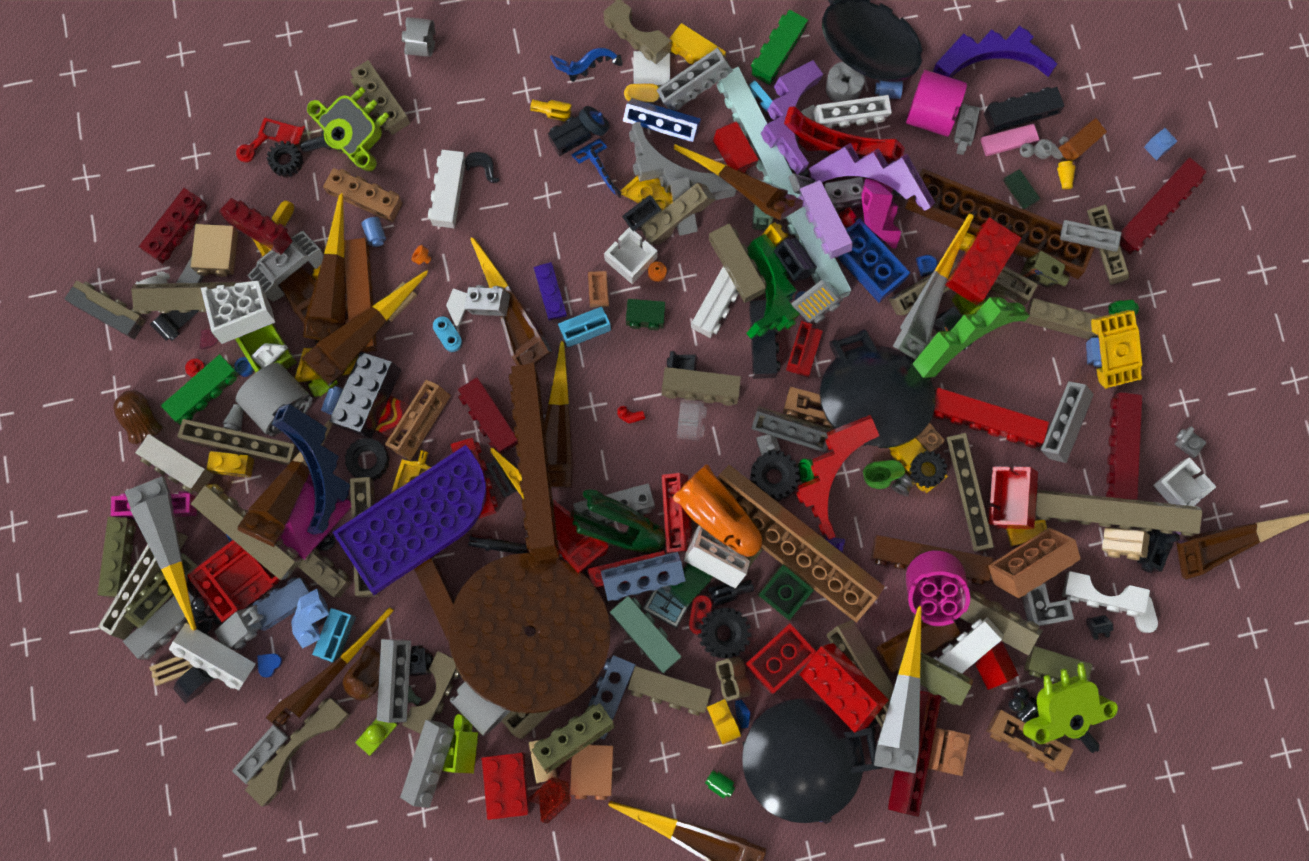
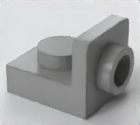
[1174,426,1207,458]

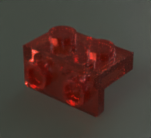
[530,778,571,824]

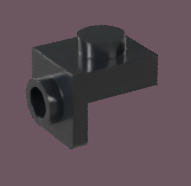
[667,351,698,371]

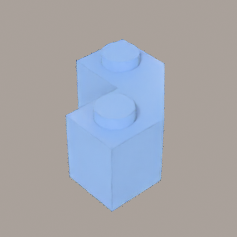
[291,589,329,649]

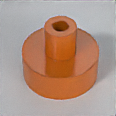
[411,245,431,265]
[648,262,667,282]

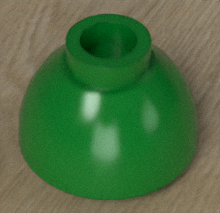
[798,459,819,483]

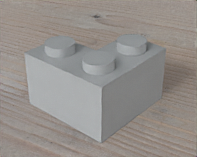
[1022,584,1074,626]

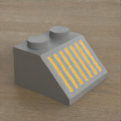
[791,280,843,324]

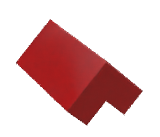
[713,121,758,173]
[786,321,823,377]
[975,641,1019,690]

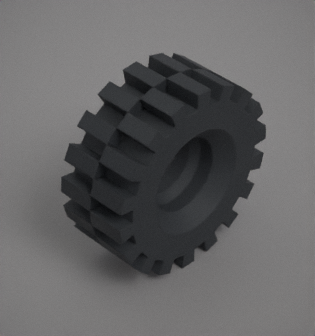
[750,451,800,501]
[698,608,751,658]

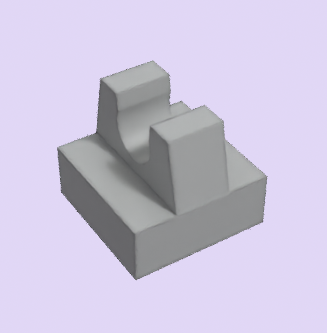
[756,434,780,456]

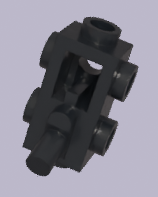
[1137,529,1180,573]

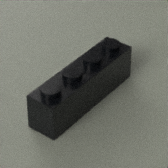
[984,87,1065,133]
[749,300,780,379]

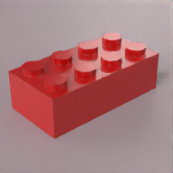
[945,217,1021,306]
[799,643,889,733]

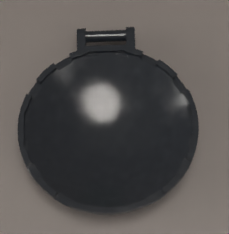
[822,0,923,82]
[820,329,936,448]
[742,699,883,823]

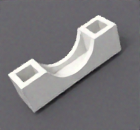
[1062,571,1150,617]

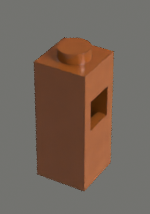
[1058,118,1107,161]

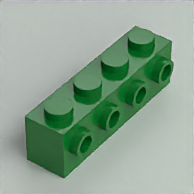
[751,9,808,85]
[161,354,239,425]

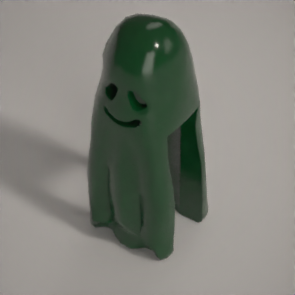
[570,489,666,554]

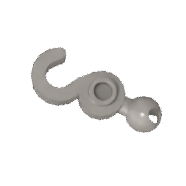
[1020,136,1069,159]

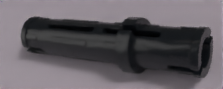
[468,534,527,554]

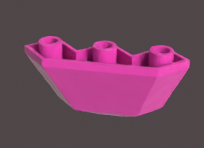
[861,178,901,248]

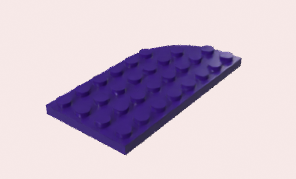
[332,445,486,595]

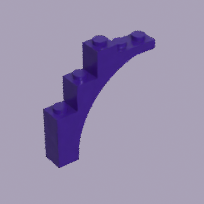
[933,25,1057,78]

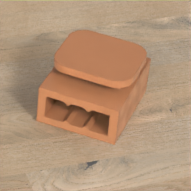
[928,728,970,776]
[570,745,613,800]

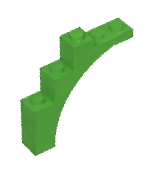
[913,297,1030,378]

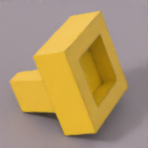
[762,222,789,247]

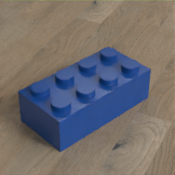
[837,218,910,303]

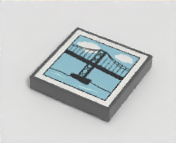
[642,585,689,629]

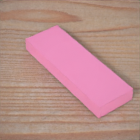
[980,124,1039,156]

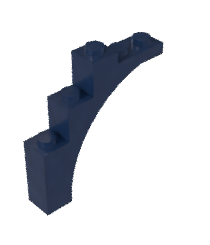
[272,404,350,535]

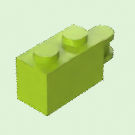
[442,714,478,774]

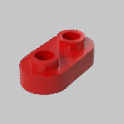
[838,208,856,228]
[689,595,712,635]

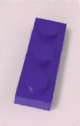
[534,262,567,321]

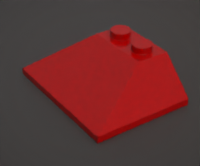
[187,540,280,622]

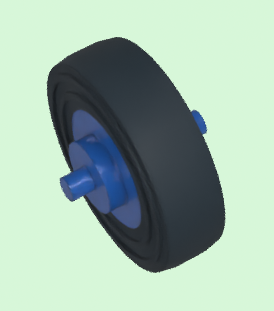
[579,106,610,136]

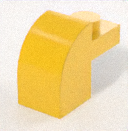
[706,699,741,745]

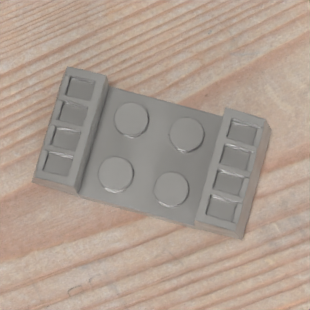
[247,231,323,302]

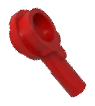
[236,133,268,163]

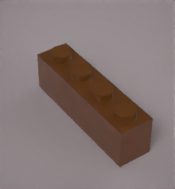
[876,621,960,673]

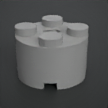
[402,17,436,57]
[825,62,865,102]

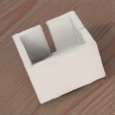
[604,227,657,284]
[1153,457,1216,506]

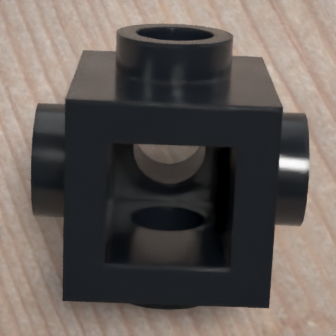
[409,645,433,677]

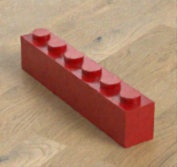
[932,388,1049,448]

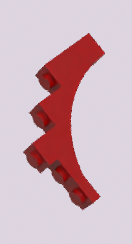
[784,106,905,164]
[796,415,879,540]

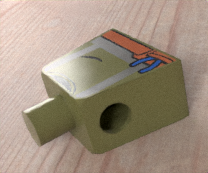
[1020,251,1070,287]

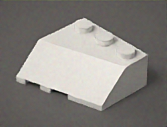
[201,281,275,344]

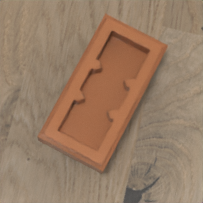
[588,271,609,308]

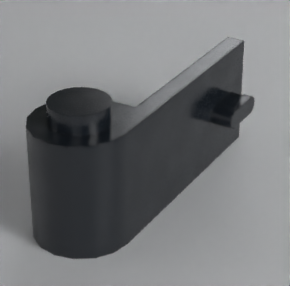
[149,310,199,341]

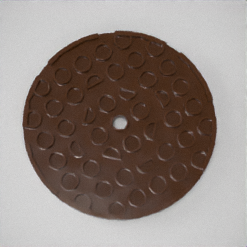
[448,553,610,713]

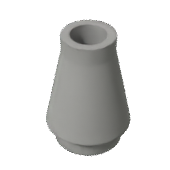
[222,404,244,431]

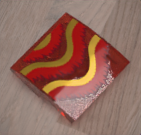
[375,395,410,438]

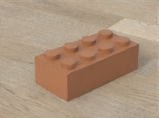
[988,527,1081,598]

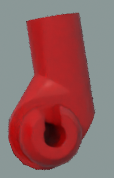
[617,406,645,424]

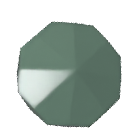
[408,686,421,705]

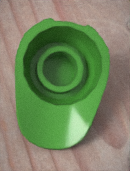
[863,460,905,489]

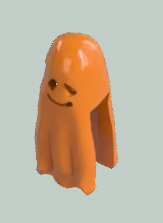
[673,464,762,557]

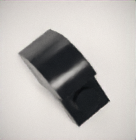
[173,666,217,704]

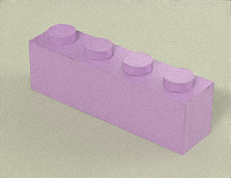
[798,180,852,259]

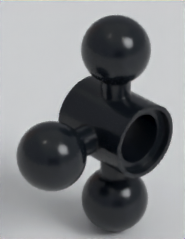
[191,597,225,637]
[1008,687,1039,723]

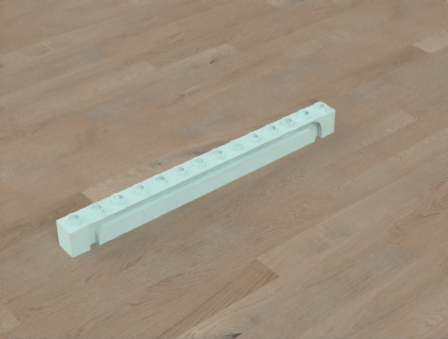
[717,67,851,298]

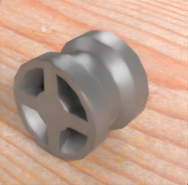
[891,475,915,497]

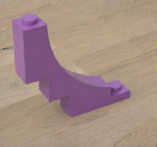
[808,143,935,211]

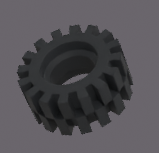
[267,141,303,178]
[909,451,947,488]

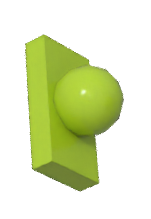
[355,718,398,756]

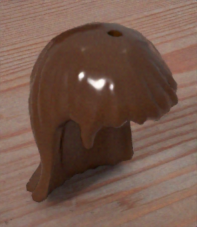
[113,390,163,444]
[343,646,381,701]

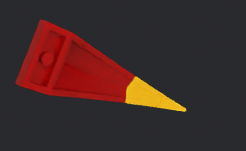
[491,448,609,574]

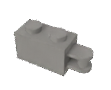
[214,605,264,651]

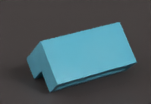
[558,307,611,348]
[312,608,356,662]

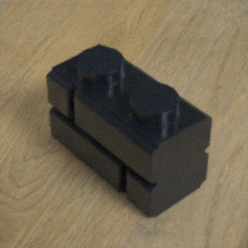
[548,116,591,156]
[774,238,817,281]

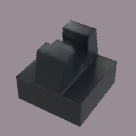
[1086,615,1113,640]

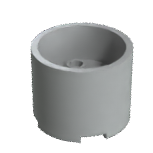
[236,363,312,436]
[450,682,511,736]

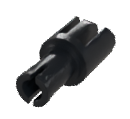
[708,579,754,606]

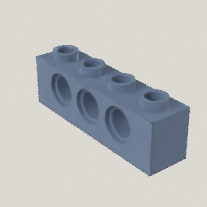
[601,552,685,601]
[588,655,635,740]

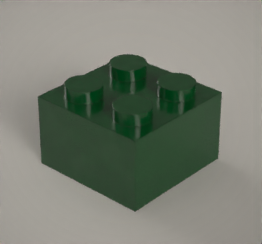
[757,564,814,620]

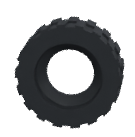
[344,438,390,481]

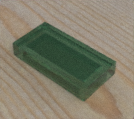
[1003,169,1040,209]

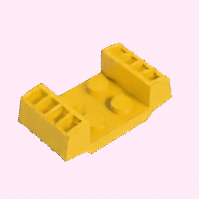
[1091,310,1142,389]

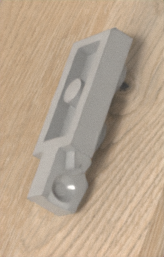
[954,104,980,155]

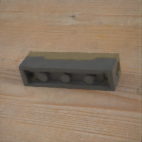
[64,281,146,340]
[751,406,831,452]

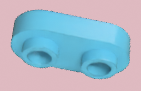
[749,80,772,112]
[433,317,462,352]

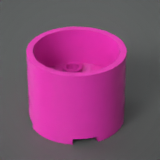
[905,69,967,137]
[906,551,970,626]

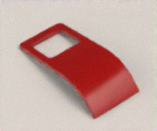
[258,118,305,145]

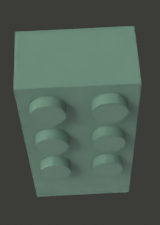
[610,596,681,674]

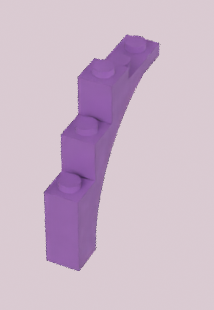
[760,60,823,175]

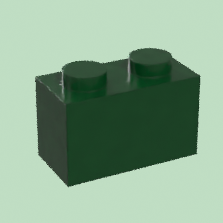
[626,299,665,331]
[669,563,713,608]

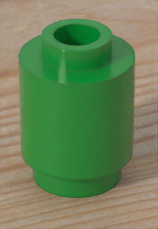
[1108,299,1139,316]
[705,770,736,799]

